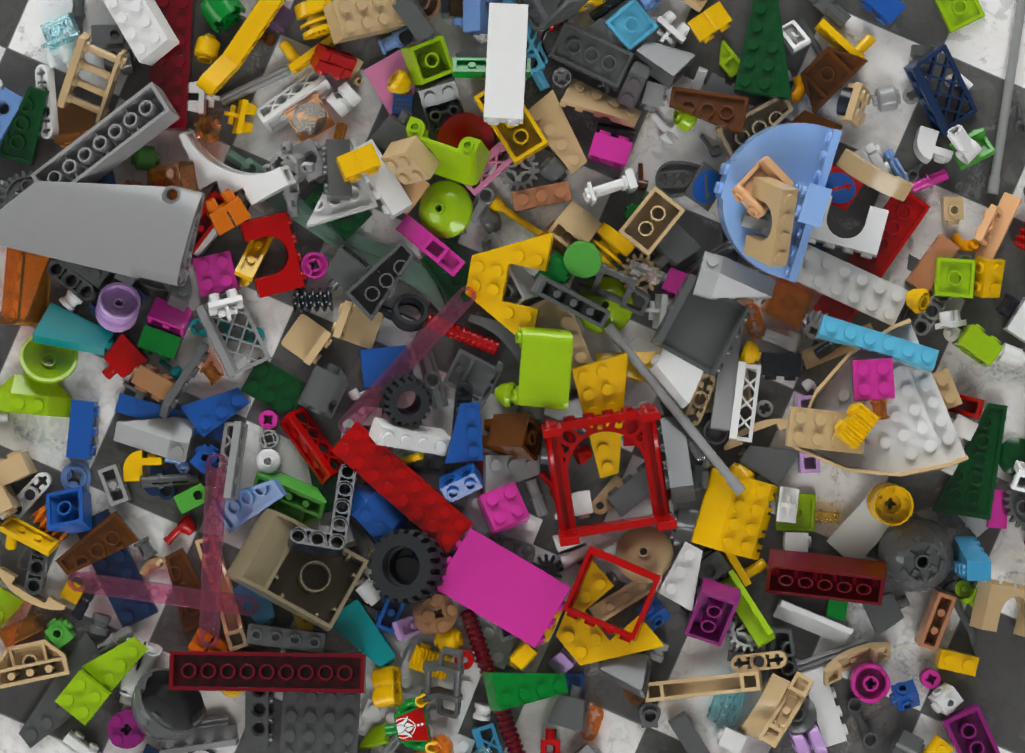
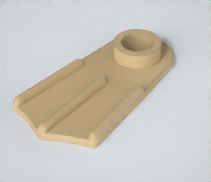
[592,475,624,515]

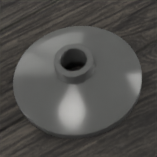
[787,697,817,734]

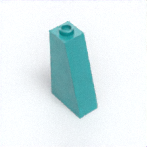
[33,303,115,356]
[332,597,397,667]

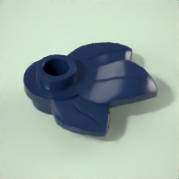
[144,465,179,500]

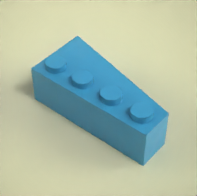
[950,536,991,581]

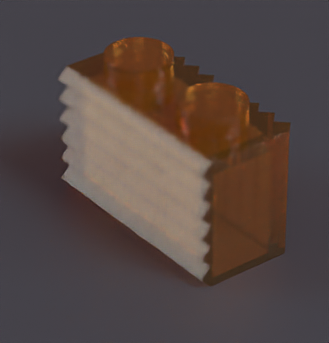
[0,613,45,648]

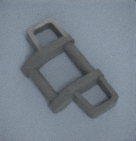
[572,263,650,316]
[421,646,464,719]

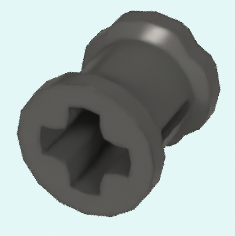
[133,536,157,561]

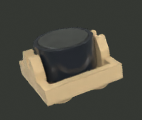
[836,82,871,128]

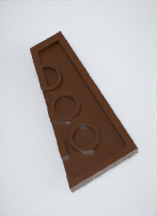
[669,86,749,136]
[55,511,140,575]
[165,547,219,634]

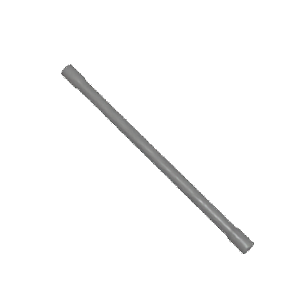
[987,0,1025,195]
[603,323,746,496]

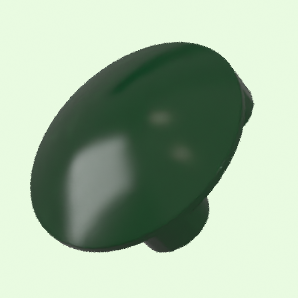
[999,438,1025,476]

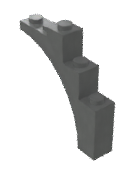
[468,311,545,420]

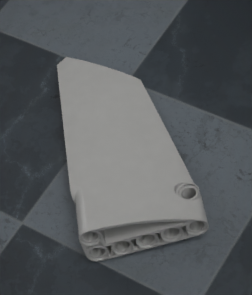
[0,181,205,286]

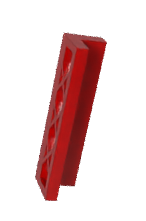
[279,407,344,485]

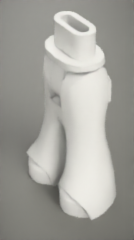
[552,531,621,571]
[119,637,163,706]

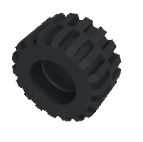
[380,373,432,426]

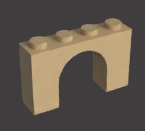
[743,177,799,267]
[969,579,1025,637]

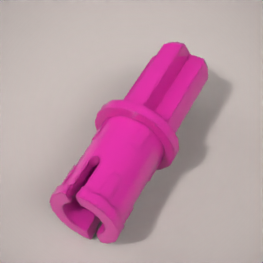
[911,169,949,194]

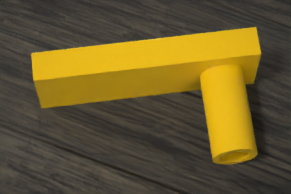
[814,18,876,58]
[279,35,339,75]
[234,236,274,287]
[0,515,60,557]
[721,551,768,587]

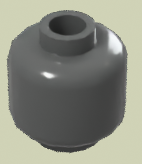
[539,155,567,184]

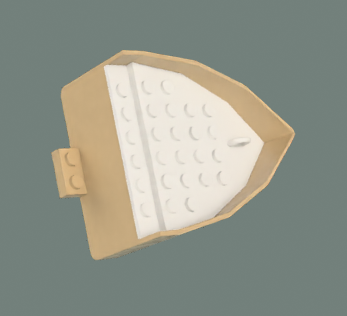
[793,318,969,477]

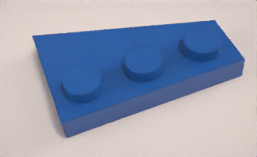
[180,388,250,438]
[445,402,484,463]

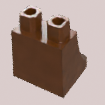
[482,412,542,461]

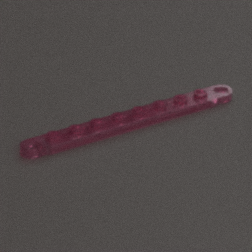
[339,287,476,434]
[199,453,227,648]
[67,572,259,616]

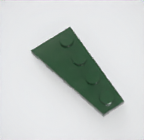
[0,86,50,166]

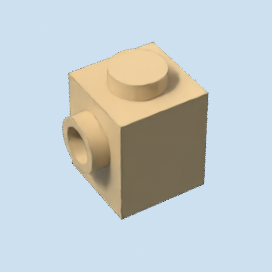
[940,196,964,225]

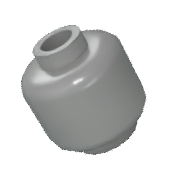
[872,85,901,112]

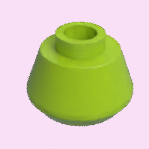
[673,110,697,132]
[494,382,517,408]

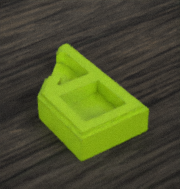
[718,40,740,80]
[358,723,389,751]

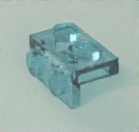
[40,12,81,50]
[707,692,747,728]

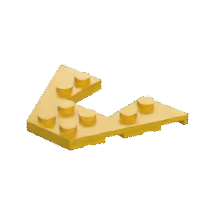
[465,232,554,335]
[556,560,665,666]

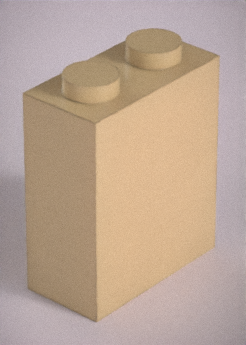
[547,200,602,247]

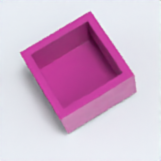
[192,250,241,297]
[851,358,895,401]
[477,482,530,536]

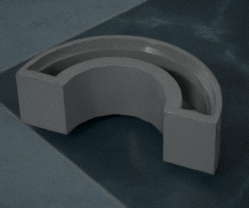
[114,273,192,312]

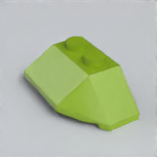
[0,374,73,418]

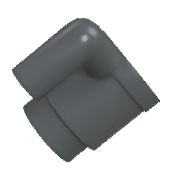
[692,465,709,489]

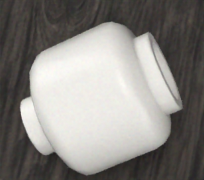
[256,448,282,474]

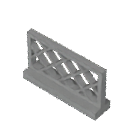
[195,289,271,379]

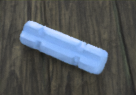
[883,149,909,181]

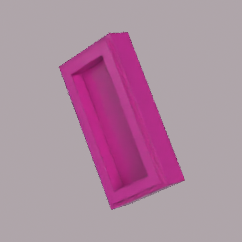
[986,489,1008,529]

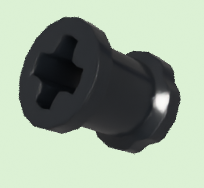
[995,293,1020,318]

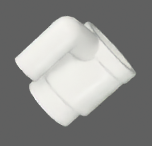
[45,42,76,70]

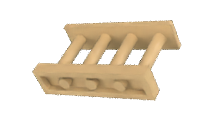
[56,32,127,123]

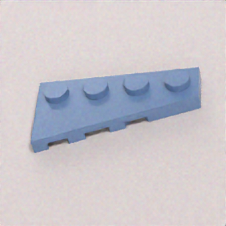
[210,478,287,533]

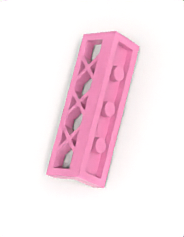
[463,142,512,196]

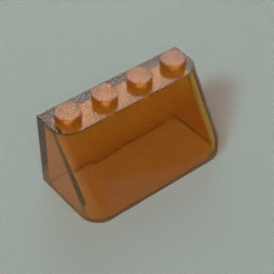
[0,247,52,327]

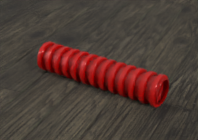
[424,313,501,356]

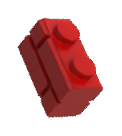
[310,43,357,80]

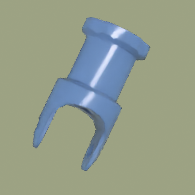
[377,27,414,55]

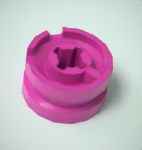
[301,252,329,279]

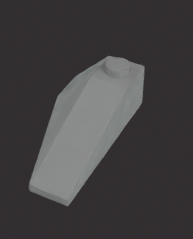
[481,232,540,306]
[692,251,776,300]
[113,416,195,462]

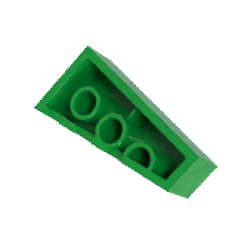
[482,672,569,711]

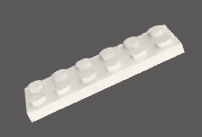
[796,244,909,326]

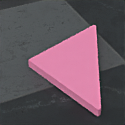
[364,40,418,116]

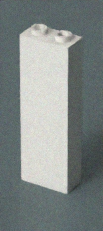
[484,3,528,126]

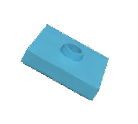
[604,0,659,51]

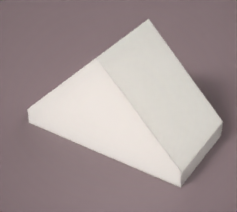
[782,20,811,55]

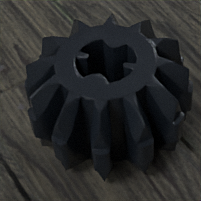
[533,554,564,579]

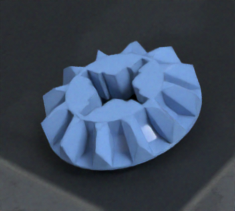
[60,462,92,489]

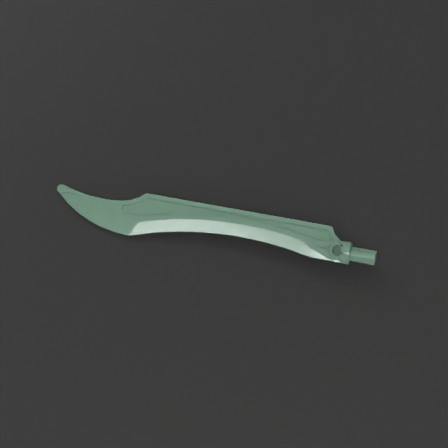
[225,149,446,314]

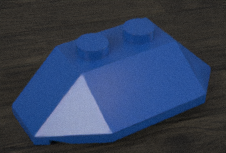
[342,484,406,542]

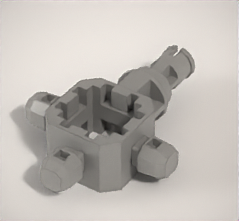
[262,141,315,217]

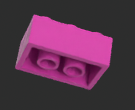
[587,130,633,170]

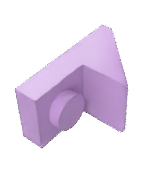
[392,615,422,641]
[547,646,576,674]

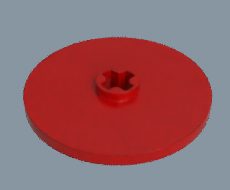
[436,112,494,151]

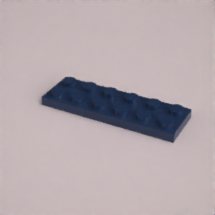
[77,508,159,628]

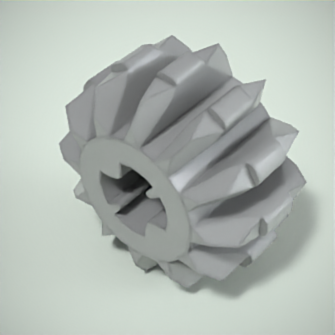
[800,310,828,343]

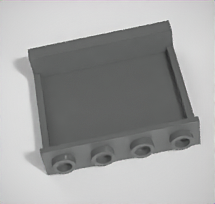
[651,273,751,376]

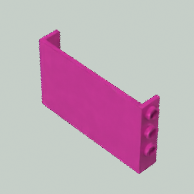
[436,527,571,648]

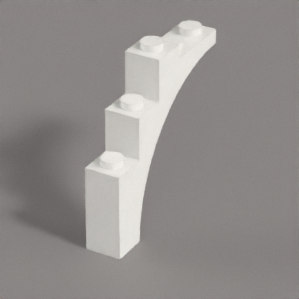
[178,131,297,205]

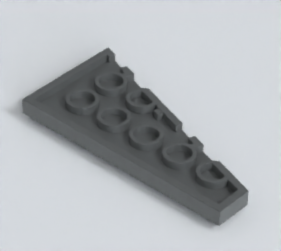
[19,632,102,748]

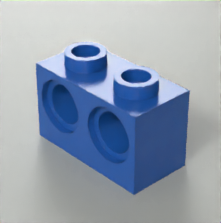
[439,461,483,503]

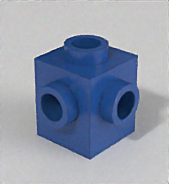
[189,444,220,474]
[637,596,671,630]
[889,679,920,712]

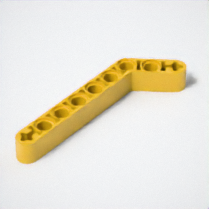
[196,0,286,97]

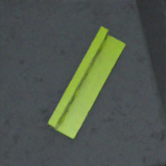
[719,569,775,648]

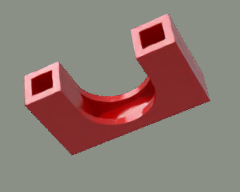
[239,211,307,298]

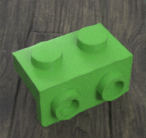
[949,127,995,171]

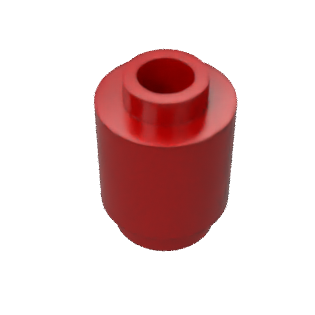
[454,648,474,670]

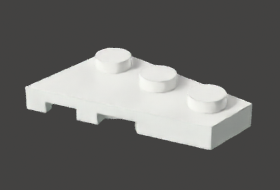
[658,541,703,611]

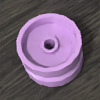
[95,282,141,332]
[789,722,828,753]

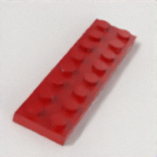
[811,192,930,323]
[331,421,473,553]

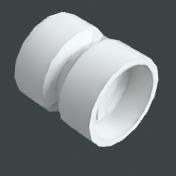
[326,81,362,117]

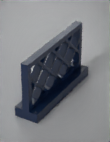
[903,44,978,135]

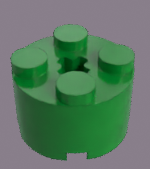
[200,0,246,33]
[535,249,572,285]

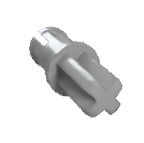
[525,478,548,517]
[97,626,134,654]

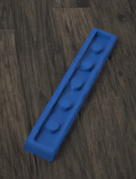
[115,393,231,443]

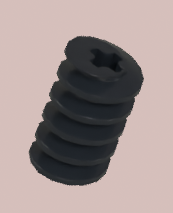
[293,287,333,313]

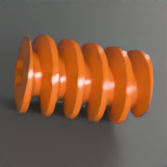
[29,505,69,544]

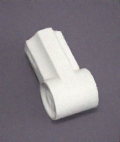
[947,125,982,164]

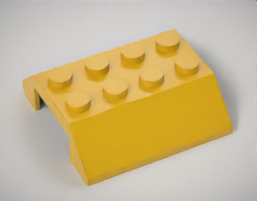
[691,468,779,560]

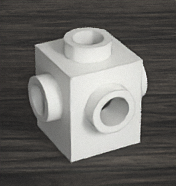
[928,682,964,716]

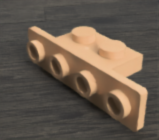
[973,192,1022,260]

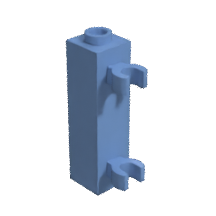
[453,0,489,35]

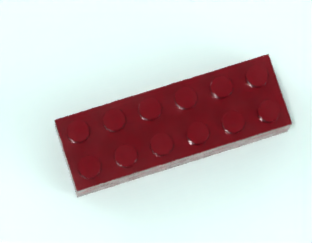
[765,548,886,606]

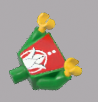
[384,693,438,753]

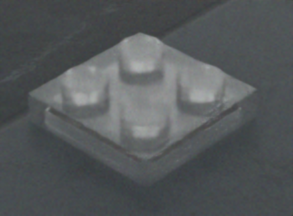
[624,260,668,285]

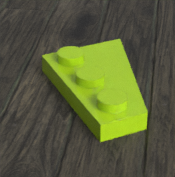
[82,636,148,692]

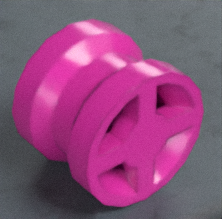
[258,410,279,429]
[919,668,941,689]

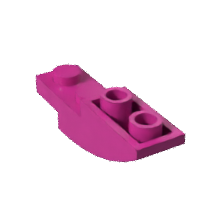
[396,215,466,277]

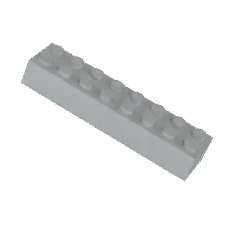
[31,82,180,183]

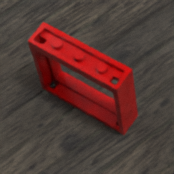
[563,545,663,643]

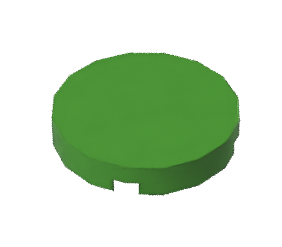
[563,241,602,278]

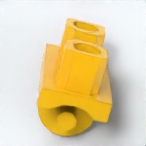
[223,99,257,135]

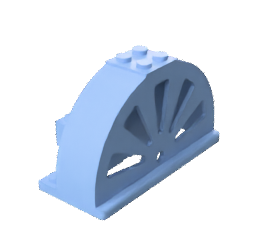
[714,123,842,283]

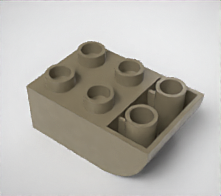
[225,508,369,632]

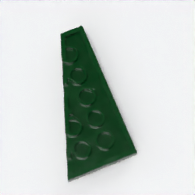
[734,0,792,101]
[932,403,1008,520]

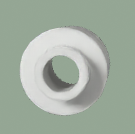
[998,343,1025,367]
[355,577,382,606]

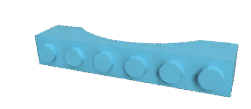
[816,315,939,372]

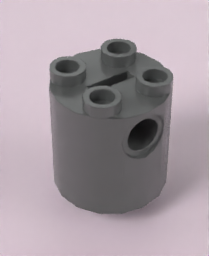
[298,363,350,419]

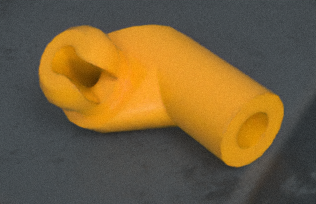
[789,75,805,103]
[950,233,979,252]

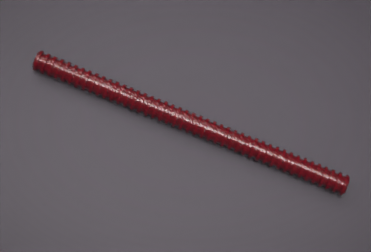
[459,609,526,753]

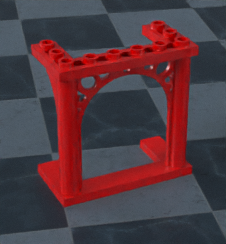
[540,403,678,547]

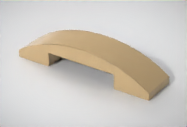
[836,148,914,201]
[722,418,788,451]
[0,566,68,610]
[823,642,891,686]
[758,671,814,748]
[738,673,790,738]

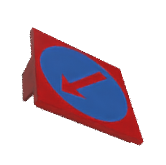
[825,164,864,211]

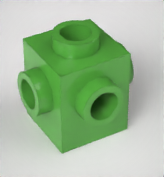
[44,617,76,649]

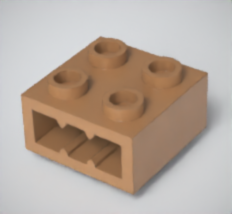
[131,364,177,402]

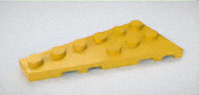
[571,353,628,478]

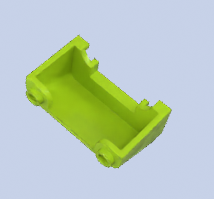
[406,116,491,186]
[511,327,573,410]

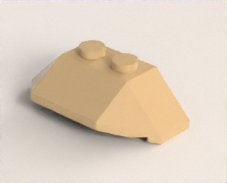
[0,639,70,689]

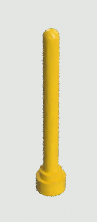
[489,196,558,242]

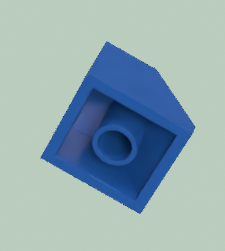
[46,486,92,534]

